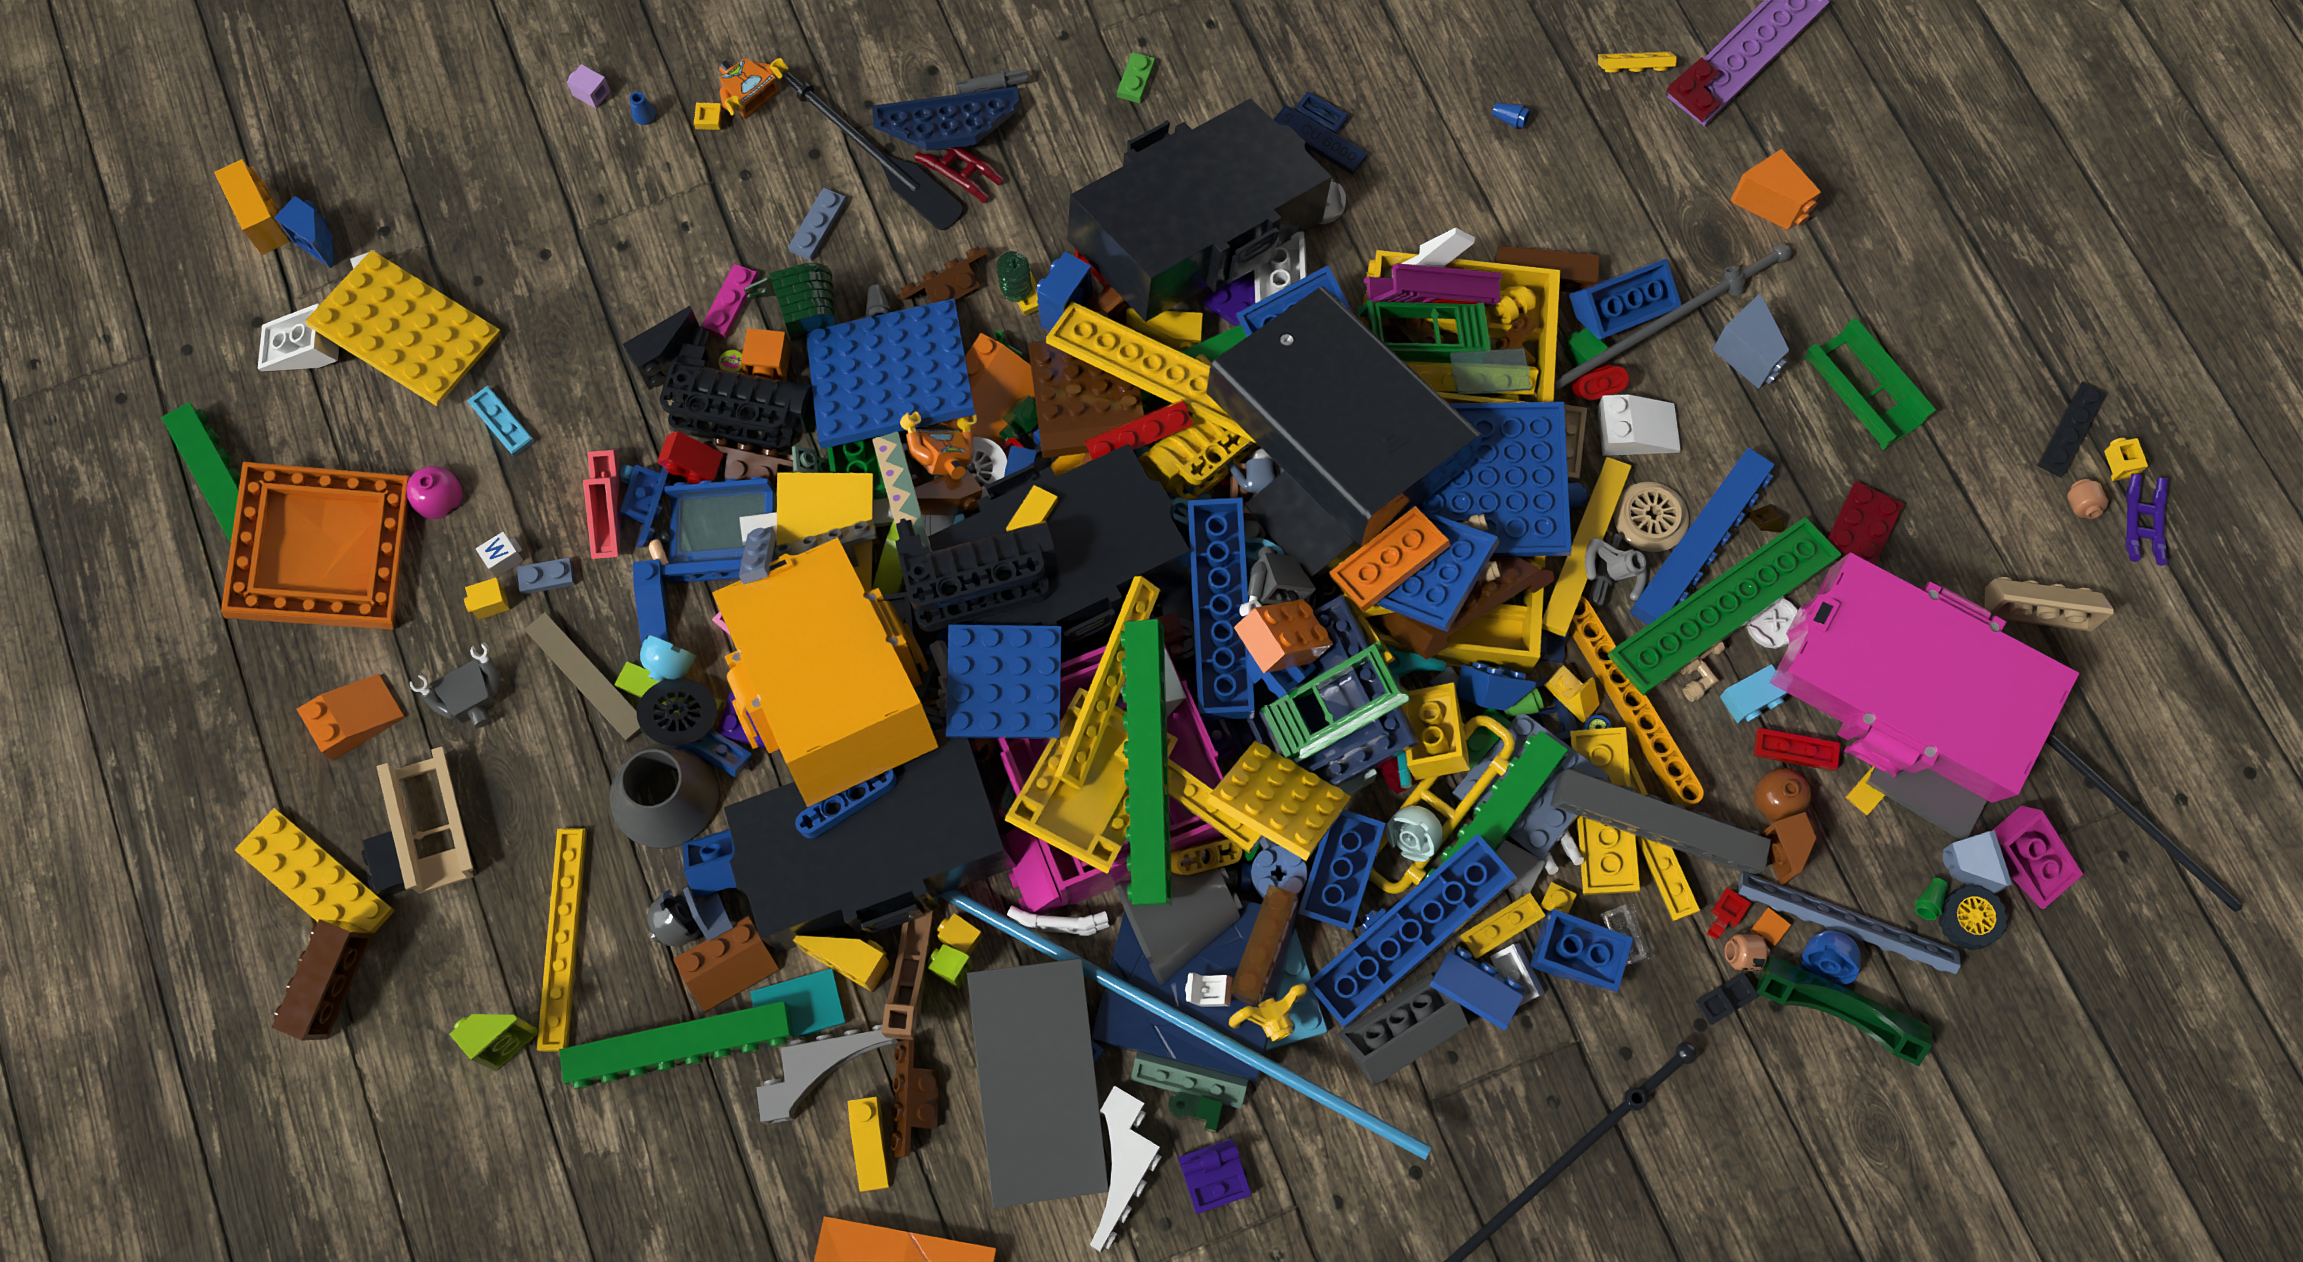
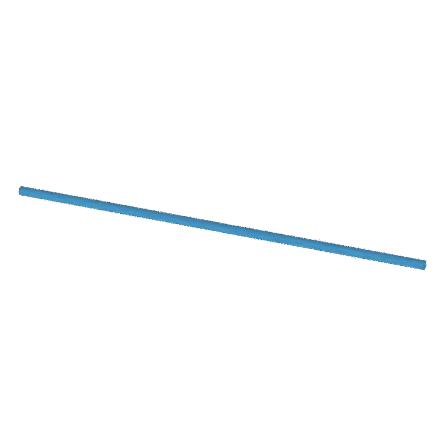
[938,889,1432,1160]

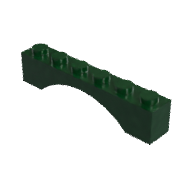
[1757,955,1932,1066]

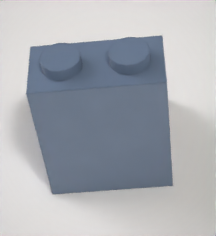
[1712,294,1789,389]

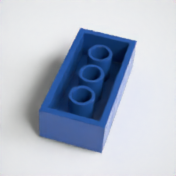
[1298,810,1386,931]

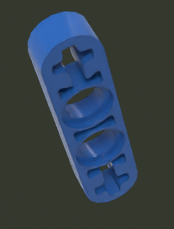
[795,769,897,838]

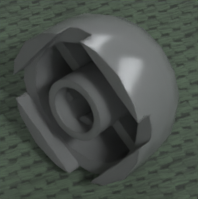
[647,890,702,947]

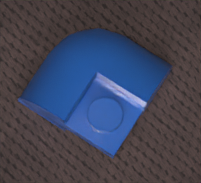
[1247,653,1316,699]

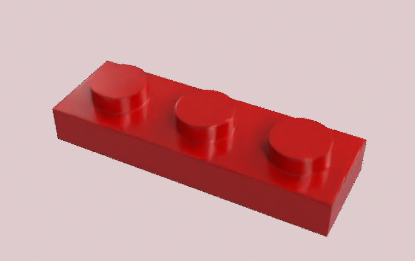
[1753,728,1840,771]

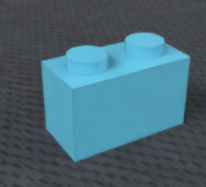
[1720,664,1788,724]

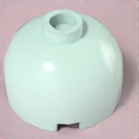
[1385,805,1442,862]

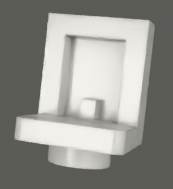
[1185,973,1233,1007]

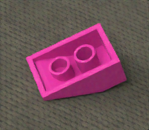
[1992,806,2083,909]

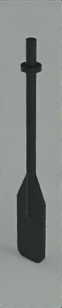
[783,72,963,230]

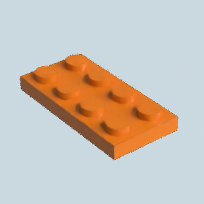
[1329,506,1451,613]

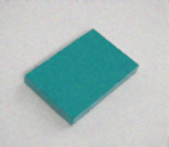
[750,968,846,1047]

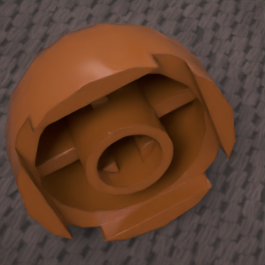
[1753,768,1812,822]

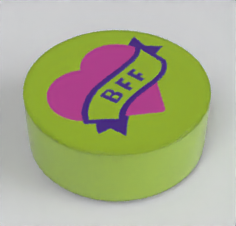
[719,350,744,373]

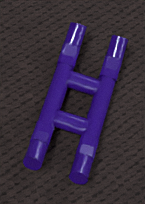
[2125,474,2169,566]

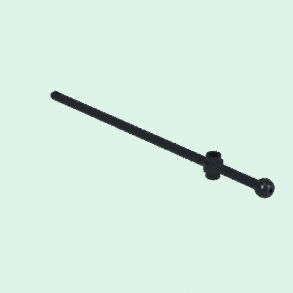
[2045,721,2242,912]
[1444,1041,1698,1262]

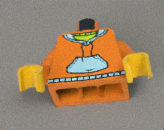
[719,58,789,119]
[900,412,977,479]

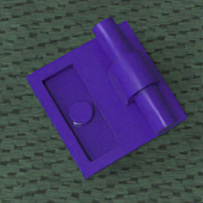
[1178,1139,1251,1215]

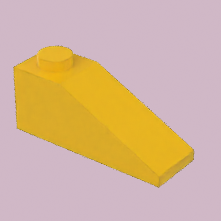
[1126,308,1203,351]
[848,1097,889,1192]

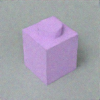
[567,64,610,109]

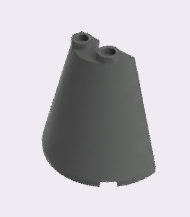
[1114,867,1243,985]

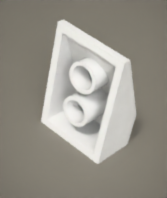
[258,303,339,371]
[1597,395,1681,456]

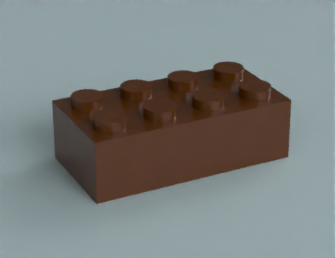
[272,919,374,1041]

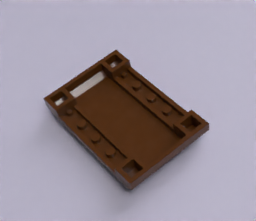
[1028,340,1148,458]
[1365,556,1554,660]

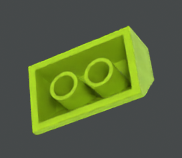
[449,1014,539,1071]

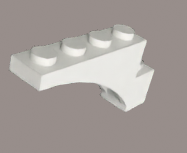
[1090,1086,1162,1252]

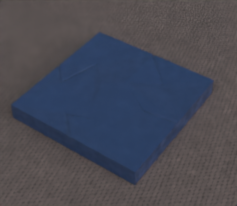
[1224,595,1420,787]
[1091,899,1298,1082]

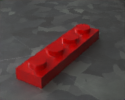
[1085,399,1193,460]

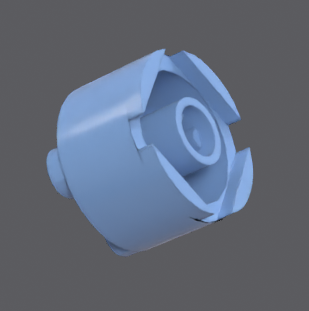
[1251,846,1307,907]

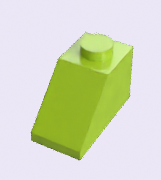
[928,944,974,990]

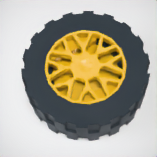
[1938,886,2008,950]

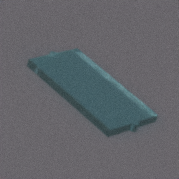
[1450,349,1531,395]

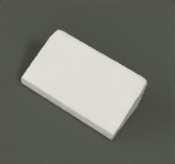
[1490,943,1545,1006]

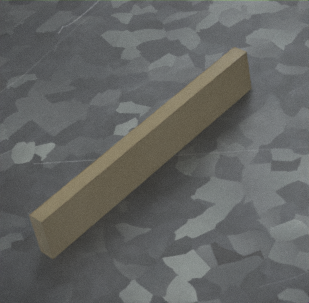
[524,612,642,742]

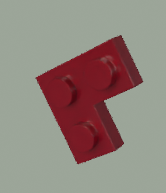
[1666,57,1721,122]

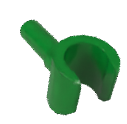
[994,331,1023,358]

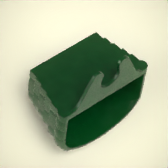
[744,262,835,341]

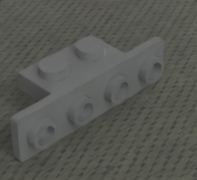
[772,520,877,568]

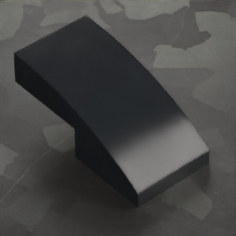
[1695,972,1759,1025]

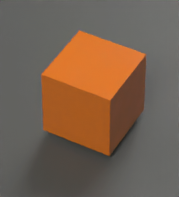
[741,328,791,381]

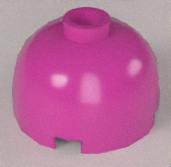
[406,465,463,519]

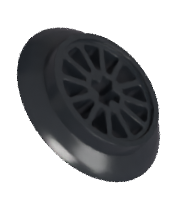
[637,678,717,746]

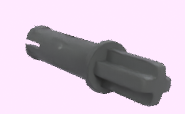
[956,69,1029,94]
[1588,532,1622,607]

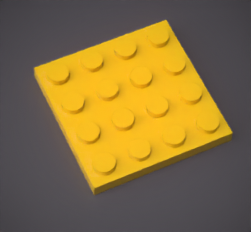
[1207,741,1351,861]

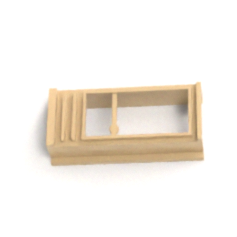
[377,747,474,894]

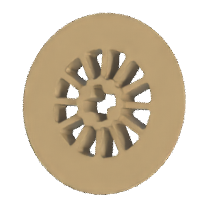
[1613,482,1689,552]

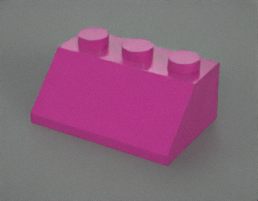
[1006,827,1063,915]

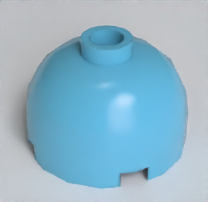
[640,635,696,682]

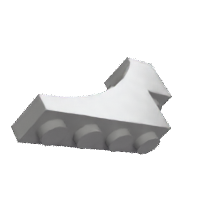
[756,1024,899,1125]

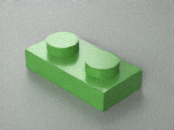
[1117,52,1155,103]

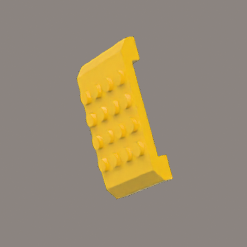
[1005,687,1178,874]

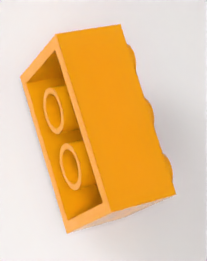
[214,159,290,255]

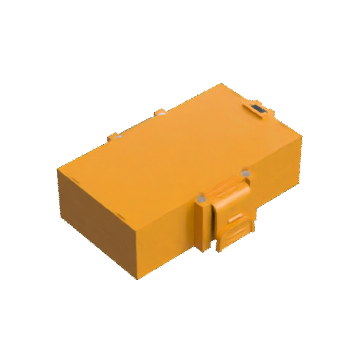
[712,537,938,807]

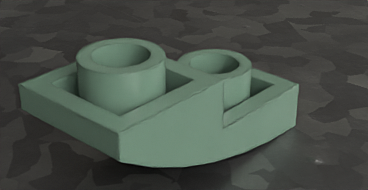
[792,445,831,473]

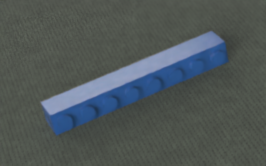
[1629,447,1775,625]

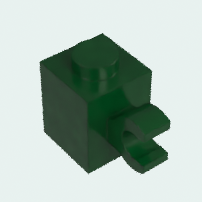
[998,395,1038,441]

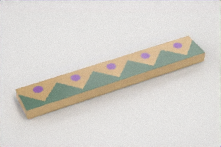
[872,431,932,552]

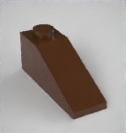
[914,468,983,515]

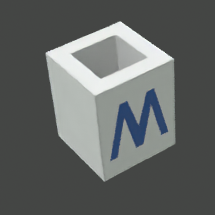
[476,532,523,578]

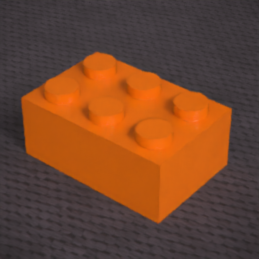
[1234,599,1333,673]

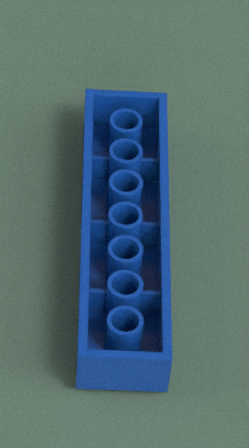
[1188,498,1254,721]
[1306,834,1518,1027]

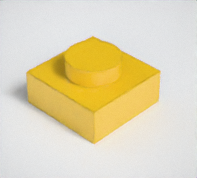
[694,103,722,130]
[1540,882,1577,914]

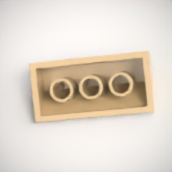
[1984,577,2114,632]

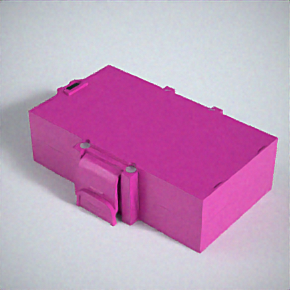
[1770,552,2079,803]

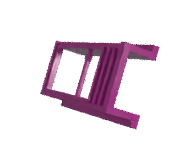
[1364,263,1502,308]

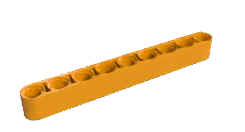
[1568,596,1704,810]

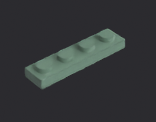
[1131,1051,1248,1109]

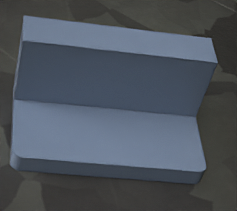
[683,887,733,941]

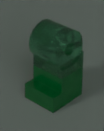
[1168,1092,1223,1133]

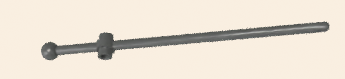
[1554,242,1792,390]

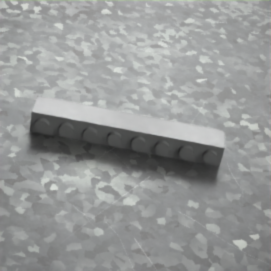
[1550,768,1771,875]

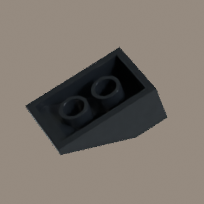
[622,306,700,390]

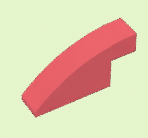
[583,449,621,559]

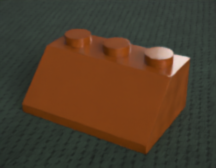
[673,916,780,1013]

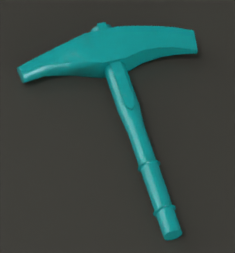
[1387,646,1446,788]

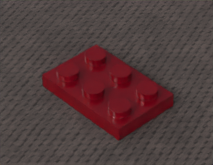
[1827,481,1904,565]

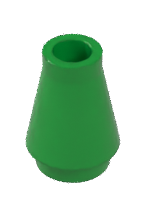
[1914,878,1948,921]

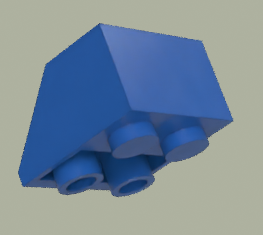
[1456,661,1536,711]

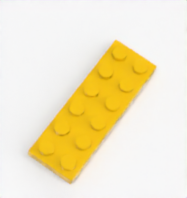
[1570,727,1640,895]
[235,808,395,933]

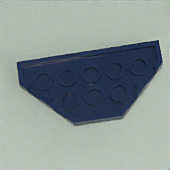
[872,86,1021,151]

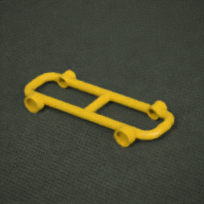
[1369,715,1515,894]

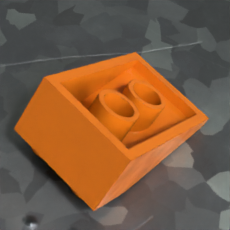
[297,674,405,761]

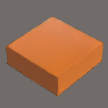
[1750,907,1791,948]

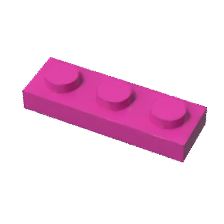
[701,264,758,339]

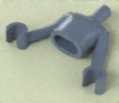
[1215,446,1284,494]

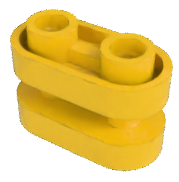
[1485,286,1536,324]

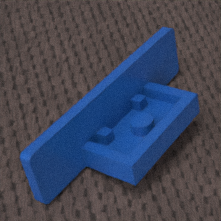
[618,465,670,548]

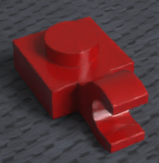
[1706,887,1751,940]

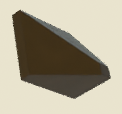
[1747,504,1784,533]

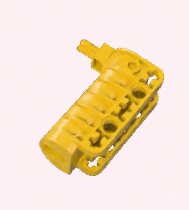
[1138,354,1261,500]

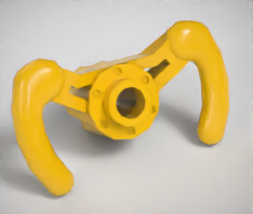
[1229,983,1307,1042]

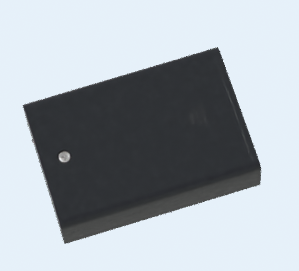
[1207,286,1482,547]

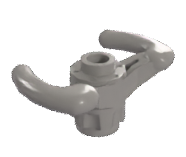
[1585,538,1647,601]

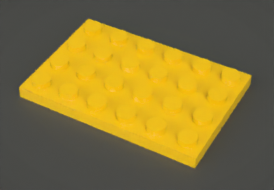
[305,250,500,407]

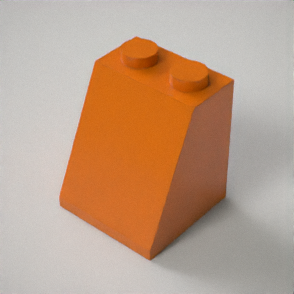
[1730,149,1821,230]

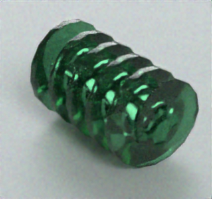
[997,251,1032,302]

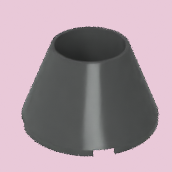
[609,743,720,849]

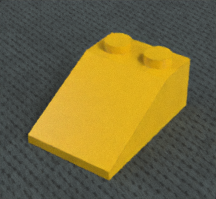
[1402,682,1470,780]
[793,936,890,992]

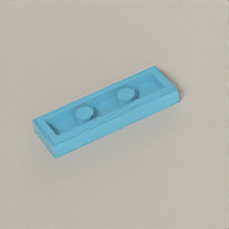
[467,386,535,457]

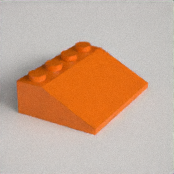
[930,333,1035,446]

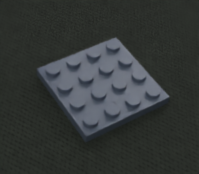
[1453,714,1609,860]

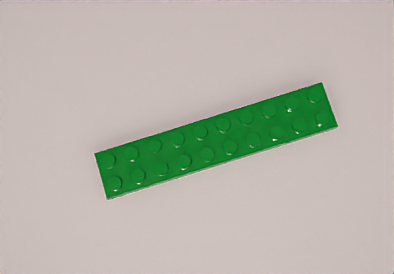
[1608,517,1842,696]

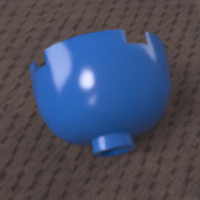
[1802,930,1862,985]

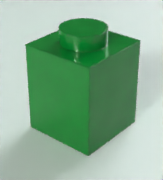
[1564,328,1608,366]

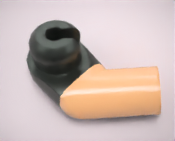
[649,530,670,565]

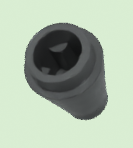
[866,285,891,318]

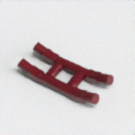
[914,147,1004,203]

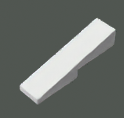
[1384,228,1475,279]

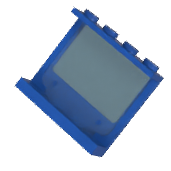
[661,477,774,584]

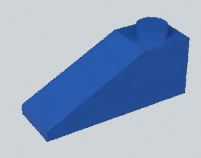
[633,559,669,645]

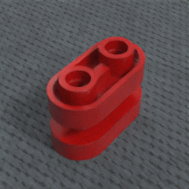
[1570,365,1629,400]

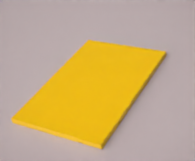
[777,472,873,593]

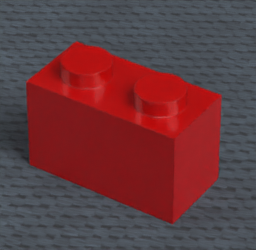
[657,431,723,484]

